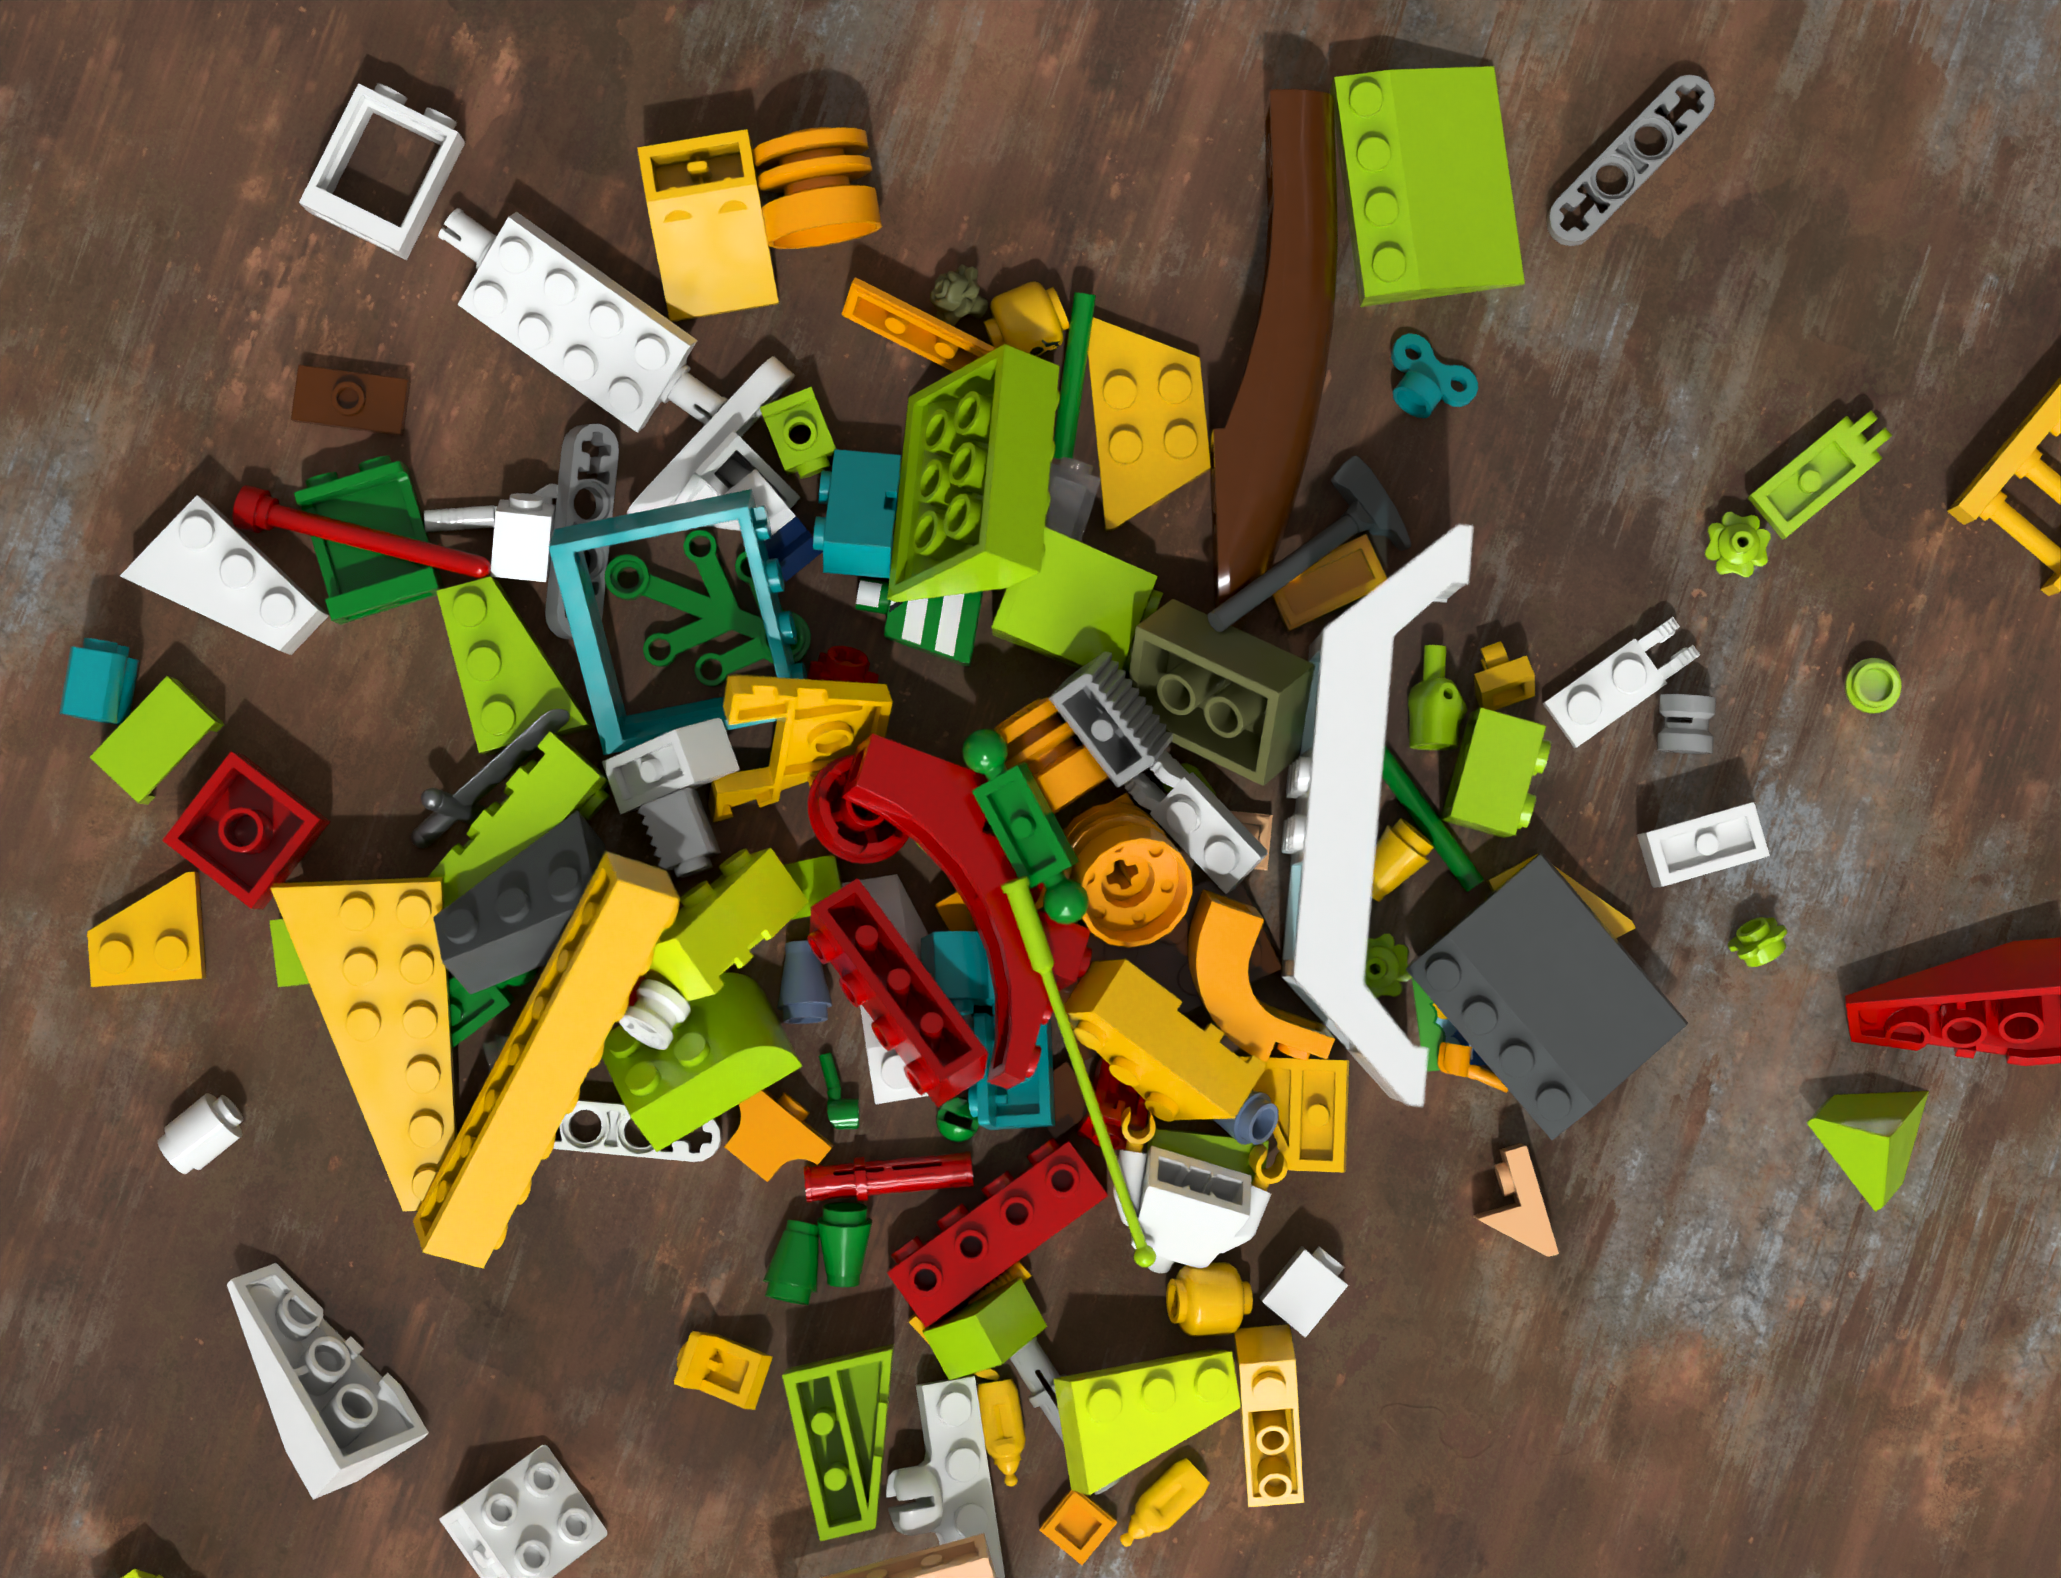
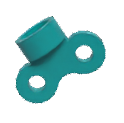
[1391,333,1478,418]

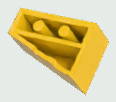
[1064,959,1267,1122]

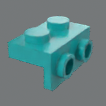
[968,1013,1055,1130]

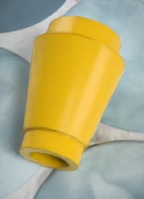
[1371,818,1435,902]

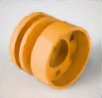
[752,127,882,249]
[994,697,1109,814]
[1063,802,1193,948]

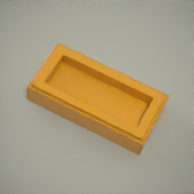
[1271,534,1388,632]

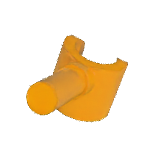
[1437,1042,1509,1093]

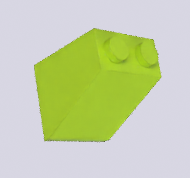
[992,527,1163,675]

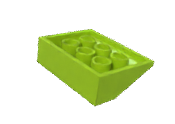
[1330,66,1525,307]
[887,344,1060,602]

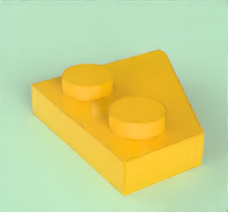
[1240,1056,1349,1173]

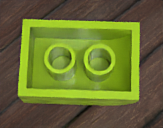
[602,973,802,1152]

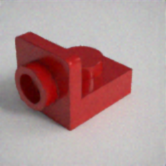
[1077,1057,1148,1150]

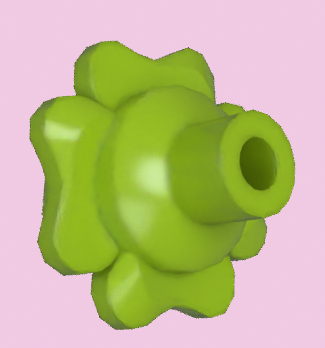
[1705,512,1771,578]
[1364,934,1412,999]

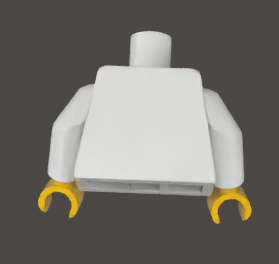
[1113,1107,1288,1274]

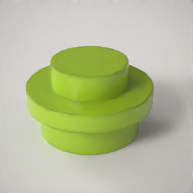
[1845,658,1902,714]

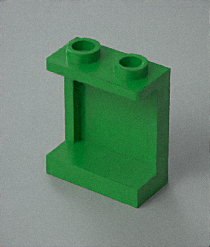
[294,456,445,625]

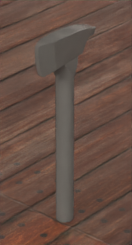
[1208,456,1411,632]

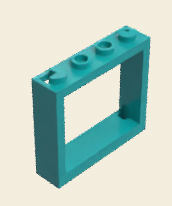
[548,489,808,755]

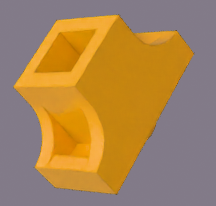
[724,1089,834,1182]

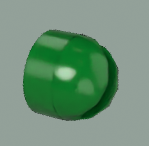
[936,1097,980,1142]

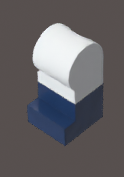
[723,469,823,581]

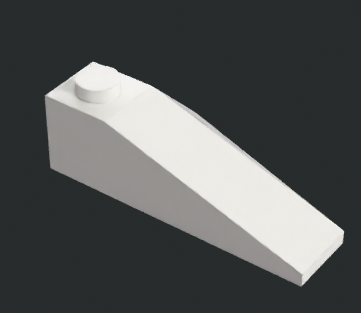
[227,1263,429,1500]

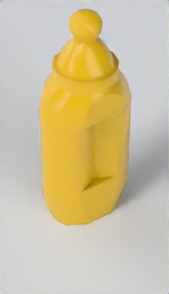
[977,1379,1026,1486]
[1120,1458,1210,1547]

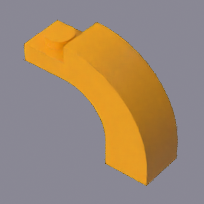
[1188,889,1335,1062]

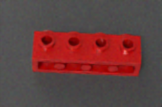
[807,878,988,1107]
[887,1137,1108,1327]

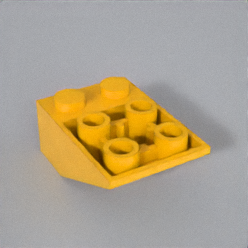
[637,129,779,322]

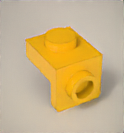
[674,1331,773,1410]

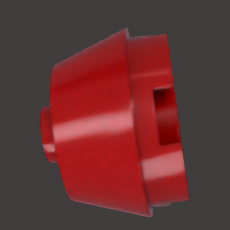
[807,754,909,864]

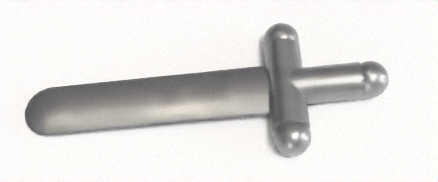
[411,709,570,848]

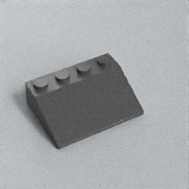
[1406,852,1688,1140]

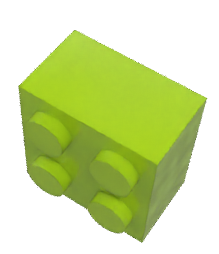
[1440,707,1551,838]

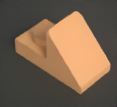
[1473,1143,1559,1257]

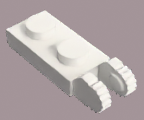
[1543,617,1700,748]
[1124,750,1268,894]

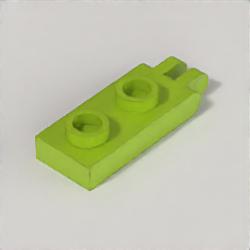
[1747,410,1893,540]

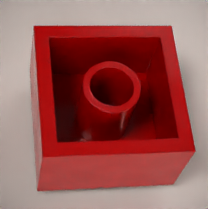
[162,751,331,910]

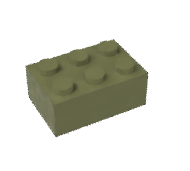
[1128,599,1315,786]

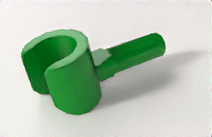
[819,1053,860,1130]

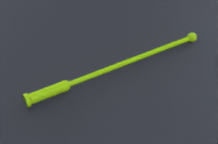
[1001,876,1156,1267]

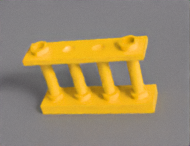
[1947,376,2061,596]

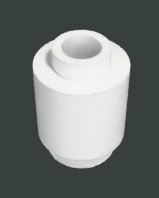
[157,1093,243,1174]

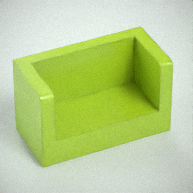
[90,676,224,805]

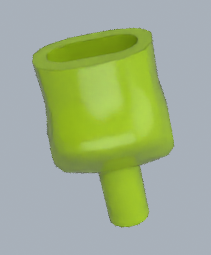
[1408,645,1468,751]

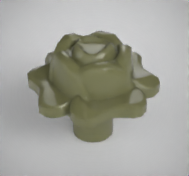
[930,264,988,327]

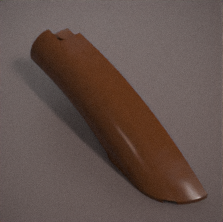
[1209,89,1338,631]

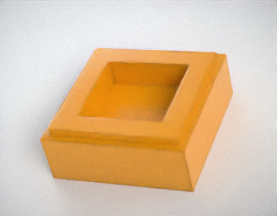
[1039,1489,1117,1565]

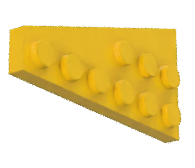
[271,877,457,1211]

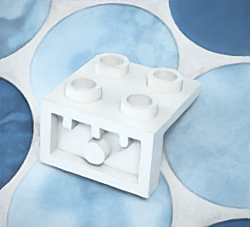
[439,1445,607,1578]

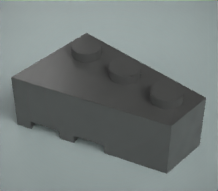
[433,810,606,995]

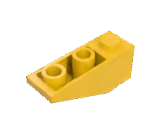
[1234,1324,1304,1507]

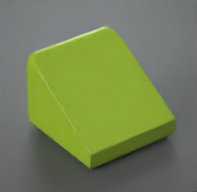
[784,854,843,920]

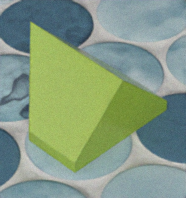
[1807,1091,1929,1212]

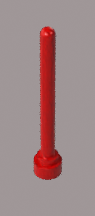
[232,485,491,578]

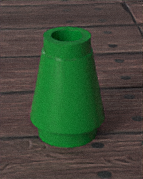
[817,1202,873,1287]
[763,1220,819,1305]

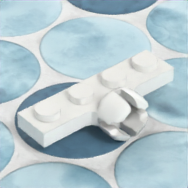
[886,1375,1005,1578]

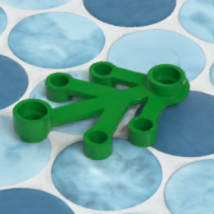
[605,530,811,687]

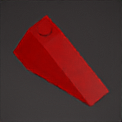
[1845,937,2061,1066]

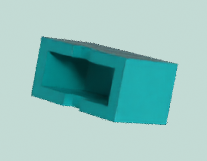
[813,449,901,578]

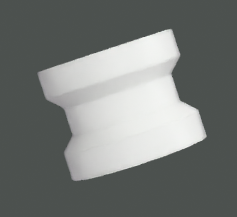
[619,979,691,1050]

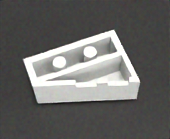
[120,495,329,655]

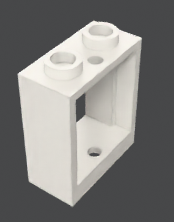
[299,83,465,260]

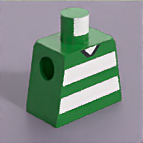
[856,577,983,667]

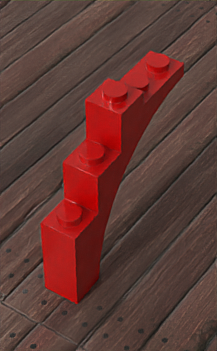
[842,733,1092,1089]

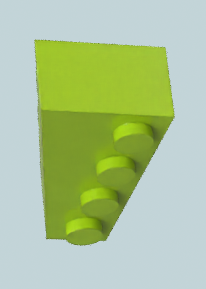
[428,731,610,908]

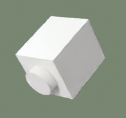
[490,493,556,582]
[1259,1246,1348,1338]

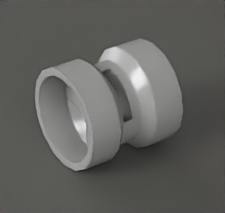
[1657,694,1716,754]

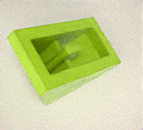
[922,1277,1047,1381]

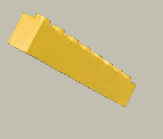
[413,851,679,1268]

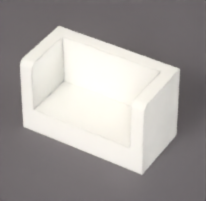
[602,718,740,814]
[1637,802,1770,888]

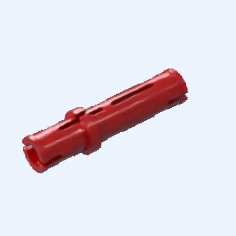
[804,1151,974,1202]

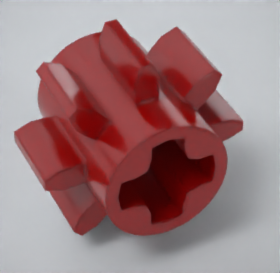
[807,646,879,684]

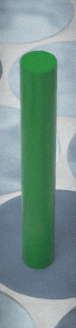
[1053,292,1096,460]
[1381,745,1484,892]

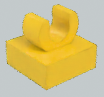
[1474,641,1535,711]

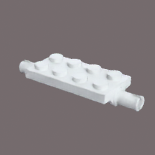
[438,208,728,432]

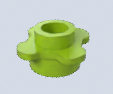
[1728,917,1788,967]

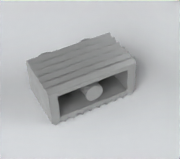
[1049,651,1173,788]
[638,787,721,879]

